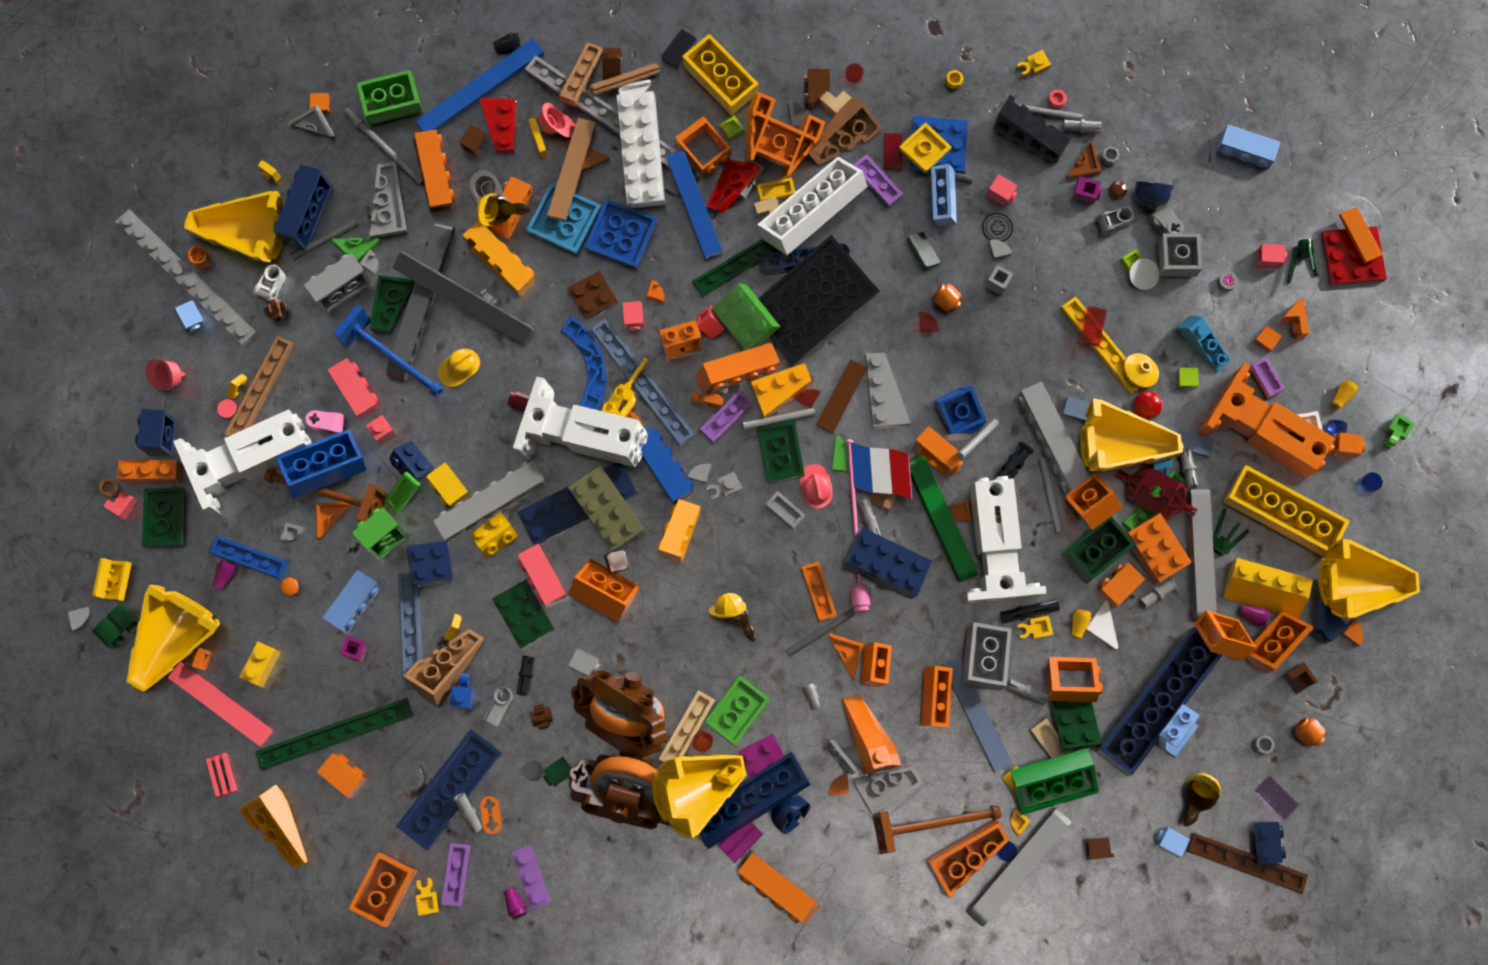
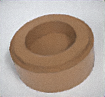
[99,478,120,498]

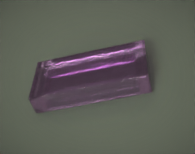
[1255,776,1299,819]

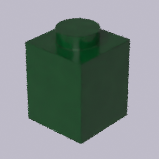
[543,756,572,788]

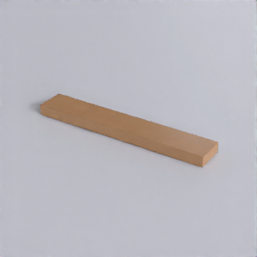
[547,118,596,222]
[224,335,295,437]

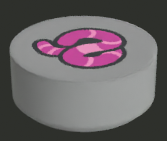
[1218,271,1238,291]

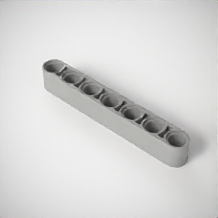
[1187,489,1217,620]
[967,808,1071,927]

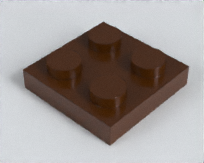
[567,271,618,321]

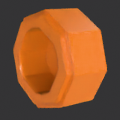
[280,577,301,597]

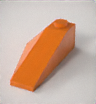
[842,695,901,775]

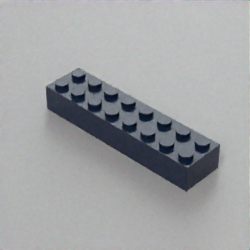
[1095,627,1222,776]

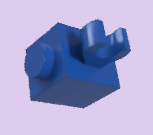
[449,673,475,710]

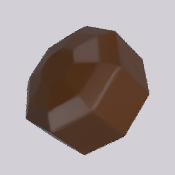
[1108,180,1128,200]

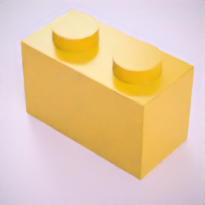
[427,462,470,509]
[240,641,281,688]

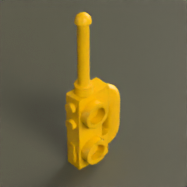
[601,358,648,417]

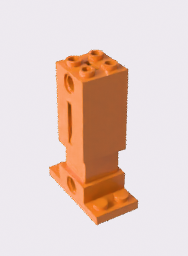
[1197,362,1336,478]

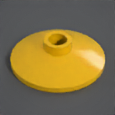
[1124,353,1159,388]

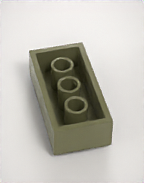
[567,465,644,551]

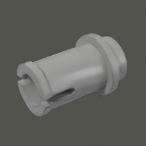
[802,683,823,710]

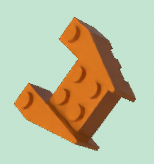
[745,92,825,179]

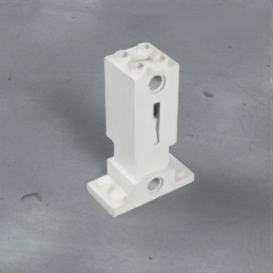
[513,376,648,467]
[173,409,312,518]
[962,476,1047,603]

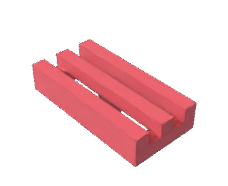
[206,753,237,798]

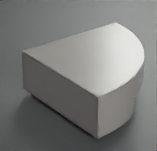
[989,240,1012,260]
[359,249,379,276]
[688,464,712,484]
[279,522,305,542]
[68,607,90,632]

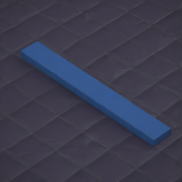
[415,38,544,132]

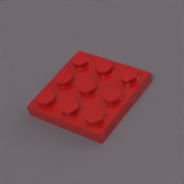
[1321,226,1387,286]

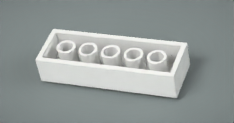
[617,91,666,209]
[757,157,867,255]

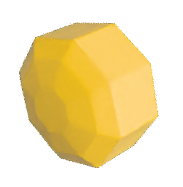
[945,70,964,90]

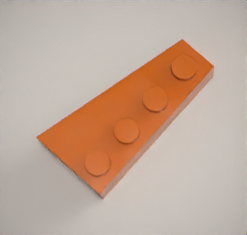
[412,129,454,210]
[926,821,1009,898]
[738,852,820,926]

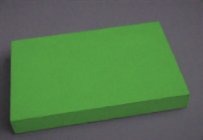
[704,675,770,746]

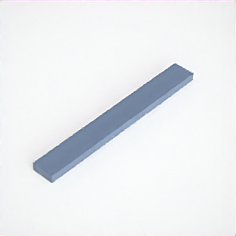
[590,319,695,447]
[1062,396,1215,458]

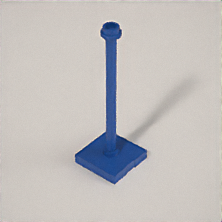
[333,304,443,397]

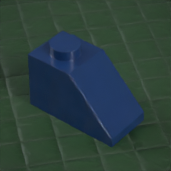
[1312,598,1348,644]

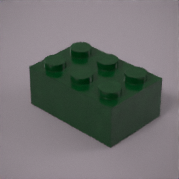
[1062,516,1136,584]

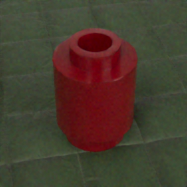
[508,391,530,412]

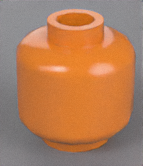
[933,284,961,312]
[1295,717,1325,747]

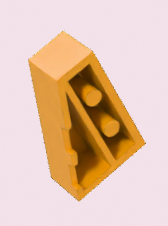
[751,363,811,418]
[657,499,701,564]

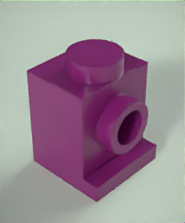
[1072,176,1102,204]
[340,635,368,663]

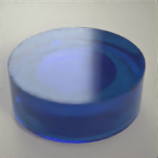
[1327,419,1348,434]
[1361,472,1383,492]
[996,841,1017,861]

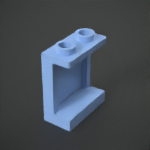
[1159,704,1199,758]

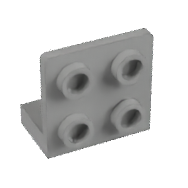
[827,729,862,775]

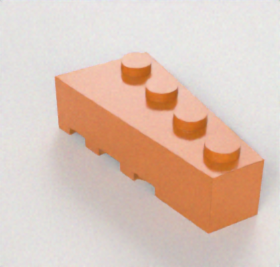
[695,343,780,395]

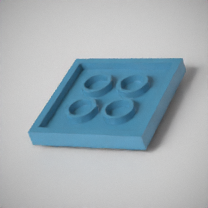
[526,183,601,255]

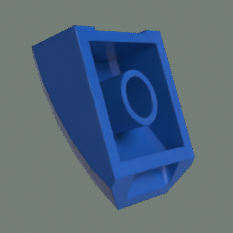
[934,385,987,435]

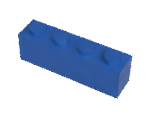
[641,427,694,504]

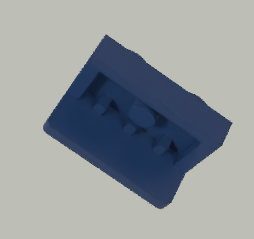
[389,440,434,481]
[1253,822,1286,864]

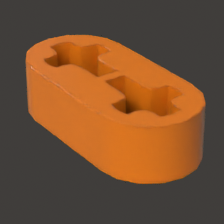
[480,796,502,834]

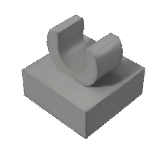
[478,286,502,305]

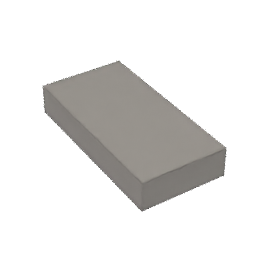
[765,491,806,531]

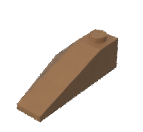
[808,96,883,166]
[403,629,484,707]

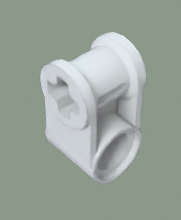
[253,265,286,301]

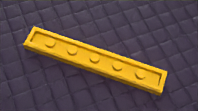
[1060,296,1141,395]

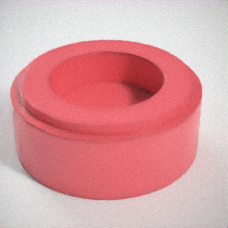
[1048,90,1067,109]
[217,399,238,419]

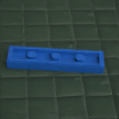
[209,535,289,580]

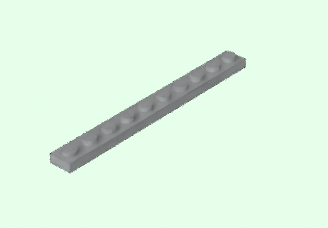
[525,55,678,171]
[115,209,257,346]

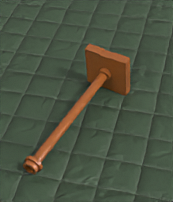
[264,469,388,522]
[873,805,1001,855]

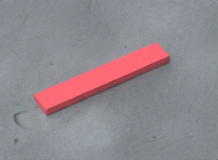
[168,662,274,747]

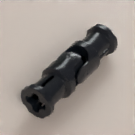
[989,442,1034,494]

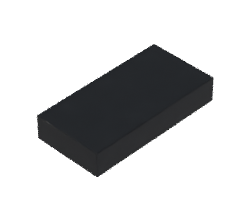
[661,29,697,68]

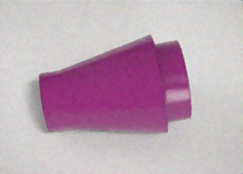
[212,559,235,590]
[1239,604,1271,627]
[503,887,527,920]

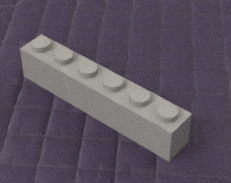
[1018,381,1090,493]
[433,461,547,544]

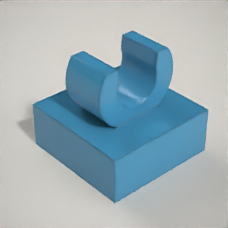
[1148,459,1173,476]

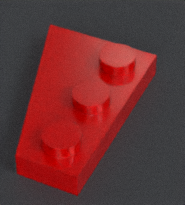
[479,98,517,153]
[706,159,761,213]

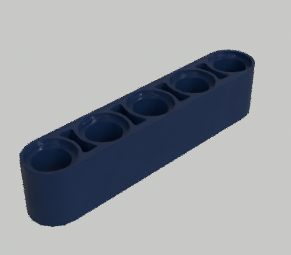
[759,243,850,276]

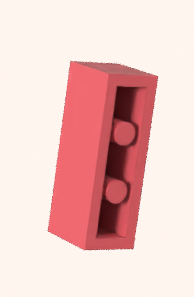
[328,358,380,421]
[517,544,568,608]

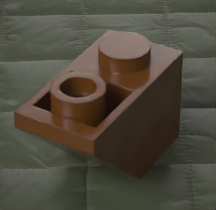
[804,69,830,111]

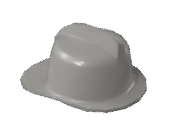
[469,170,503,203]

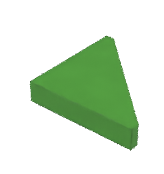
[331,238,381,262]
[832,435,850,473]

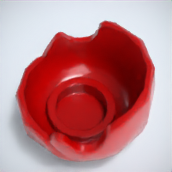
[1133,391,1163,420]

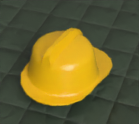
[438,349,480,387]

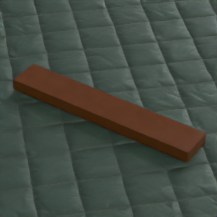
[1186,833,1308,894]

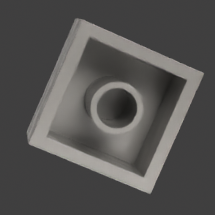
[1158,233,1202,277]

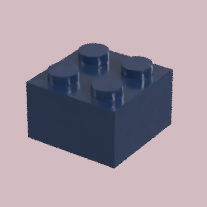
[135,409,176,457]
[406,541,453,589]

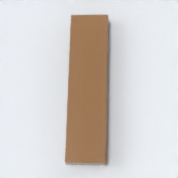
[558,42,603,107]

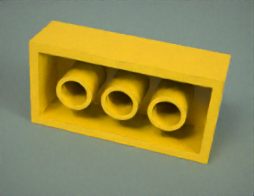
[682,34,759,116]

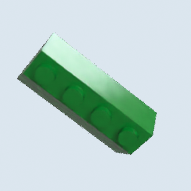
[1010,748,1099,815]

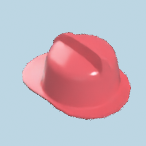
[536,103,575,138]
[145,359,185,391]
[799,464,833,509]

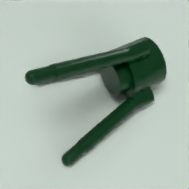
[1287,239,1319,283]
[1213,509,1249,556]

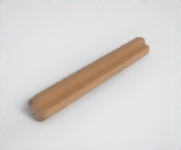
[590,63,659,95]

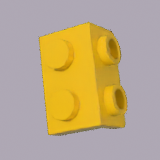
[469,512,518,558]
[92,558,132,601]

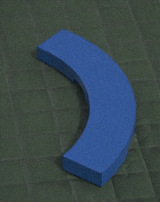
[560,316,606,410]

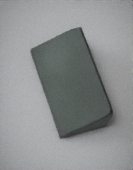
[907,232,941,272]

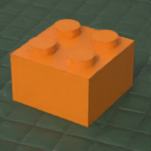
[1065,473,1123,530]

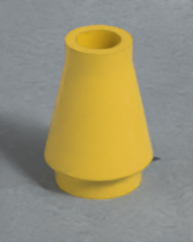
[1332,379,1359,408]
[1071,608,1092,638]

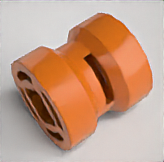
[188,246,212,270]

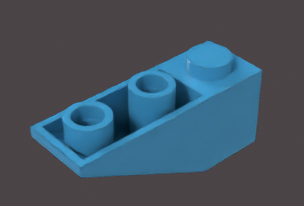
[1177,316,1231,372]

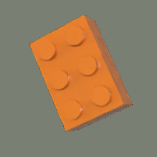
[1127,513,1192,585]
[348,853,417,927]

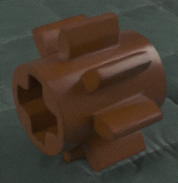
[263,299,289,322]
[530,704,553,729]

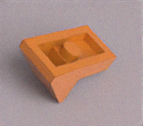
[1279,298,1309,340]

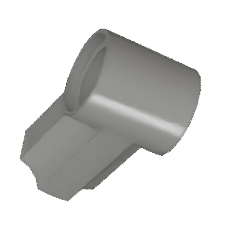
[483,687,514,727]

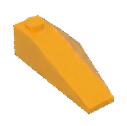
[239,785,307,869]

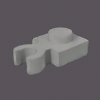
[707,472,743,501]

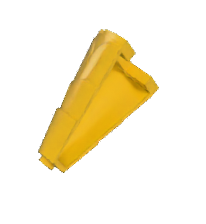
[184,191,284,262]
[1080,398,1184,472]
[1318,539,1420,618]
[126,585,220,692]
[652,754,746,838]

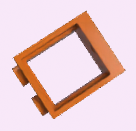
[675,116,731,177]
[659,320,702,361]
[912,426,963,478]
[1194,610,1256,661]
[1046,657,1103,702]

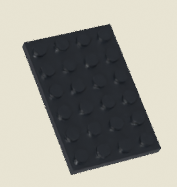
[758,235,880,366]

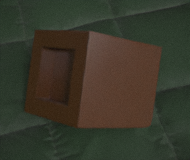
[459,125,486,158]
[1283,662,1318,694]
[1085,837,1115,860]

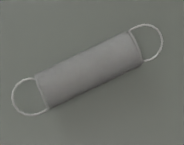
[955,172,978,183]

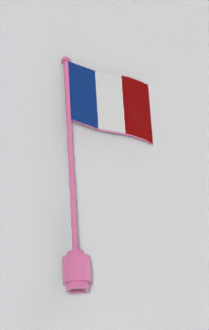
[846,439,912,612]

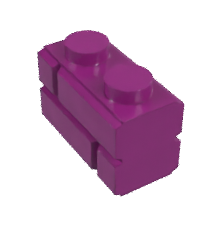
[718,822,763,863]

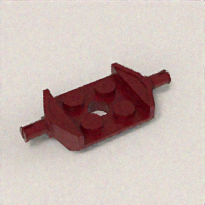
[1117,465,1198,520]

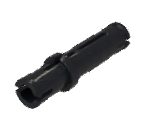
[1000,599,1060,624]

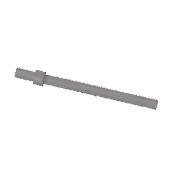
[343,107,424,186]

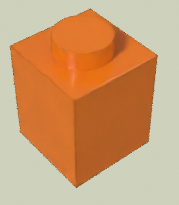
[1333,433,1365,458]

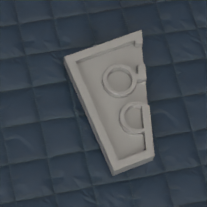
[852,766,923,814]

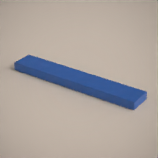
[666,150,723,259]

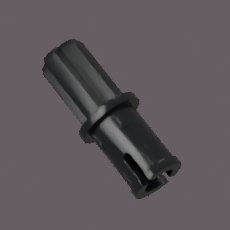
[516,656,535,696]

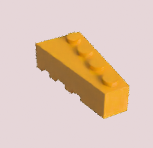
[463,221,536,297]

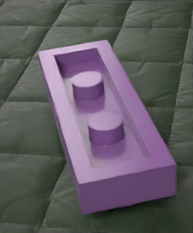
[853,154,903,208]
[700,390,754,444]
[441,843,471,907]
[512,845,551,910]

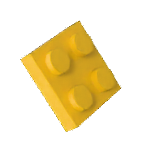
[899,122,952,174]

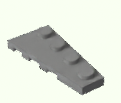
[369,161,407,239]
[865,352,911,428]

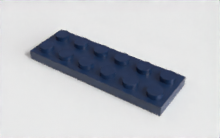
[517,463,638,546]
[396,729,503,851]
[699,752,810,849]

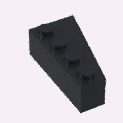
[994,95,1071,163]

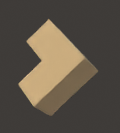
[819,91,852,116]
[754,197,779,218]

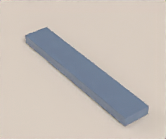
[398,573,422,691]
[942,656,1013,772]

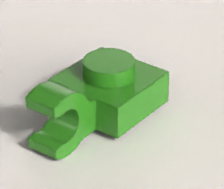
[1384,413,1415,449]

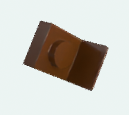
[602,47,622,81]

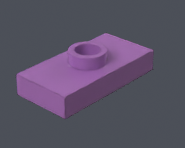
[1250,357,1285,399]

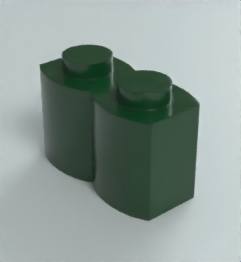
[92,603,140,649]

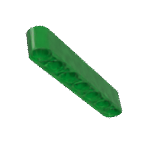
[909,455,978,582]

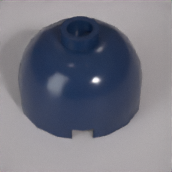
[1135,181,1173,210]
[771,794,810,834]

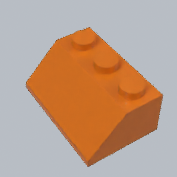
[568,559,641,623]
[1247,611,1313,674]

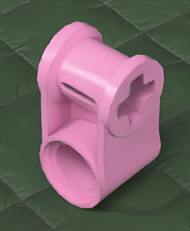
[306,410,345,435]

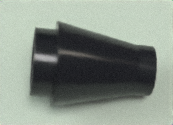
[493,32,521,52]

